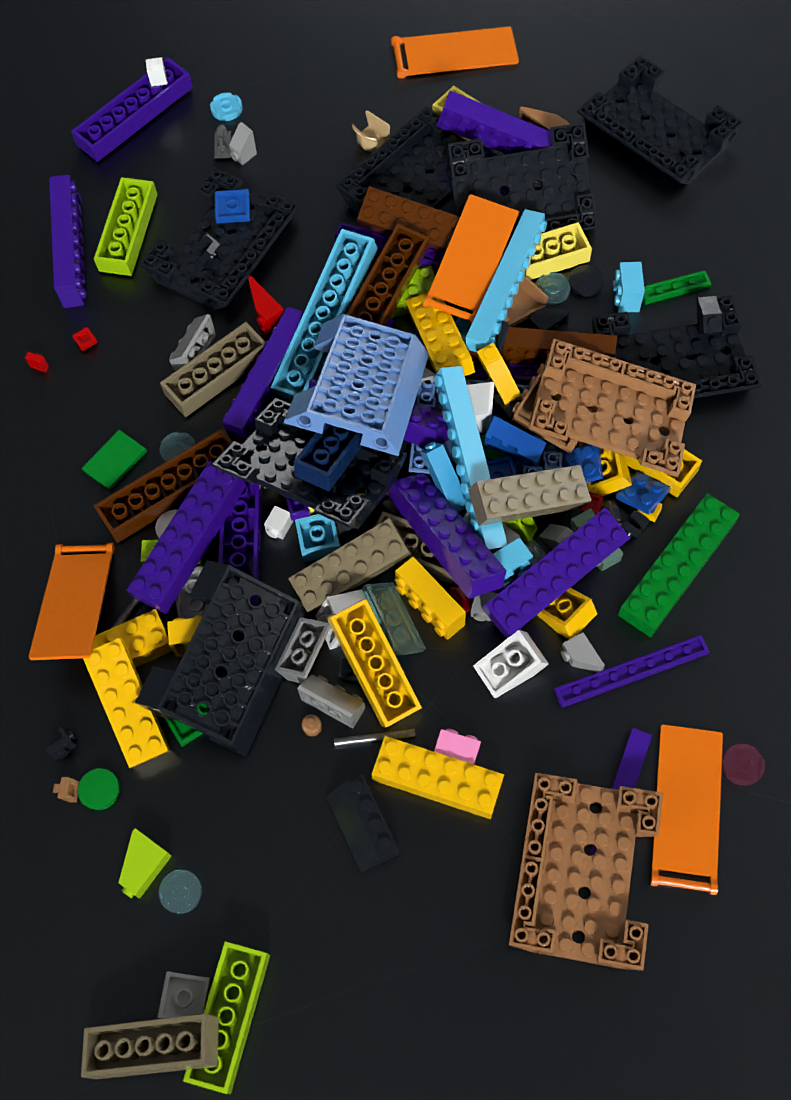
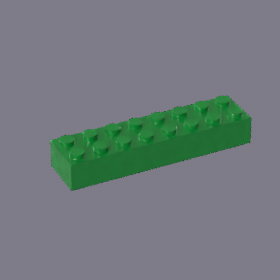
[618,493,740,638]

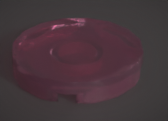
[722,744,765,786]

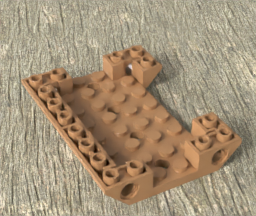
[528,339,696,477]
[509,773,663,971]

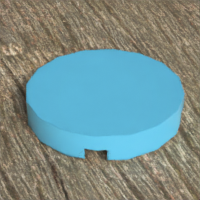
[210,92,243,121]

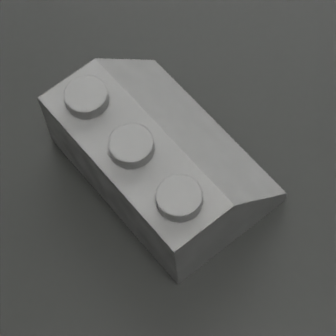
[170,314,216,371]
[275,617,331,683]
[297,675,365,728]

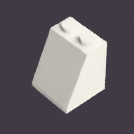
[442,382,494,433]
[315,588,384,650]

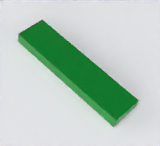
[643,270,711,305]

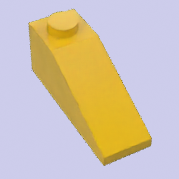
[477,343,521,405]

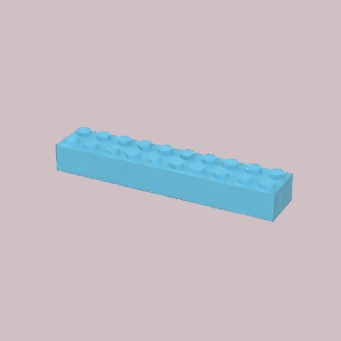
[271,229,378,401]

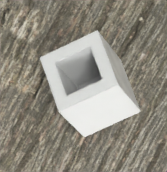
[146,57,167,87]
[264,506,293,539]

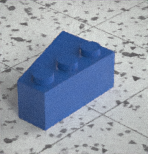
[484,416,546,467]

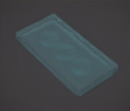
[361,582,426,656]

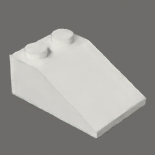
[473,630,549,698]

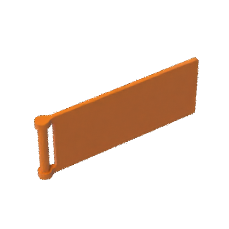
[391,27,519,79]
[424,194,519,323]
[29,542,115,660]
[650,725,723,895]

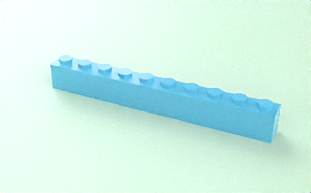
[466,209,547,352]
[434,366,508,553]

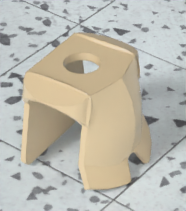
[352,110,390,153]

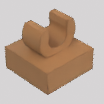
[53,777,79,802]

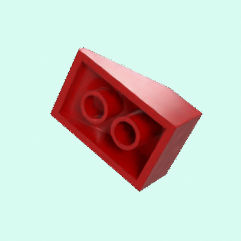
[248,276,284,339]

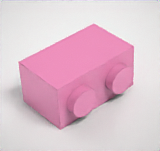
[434,729,481,765]

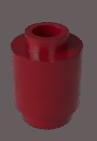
[446,587,472,613]

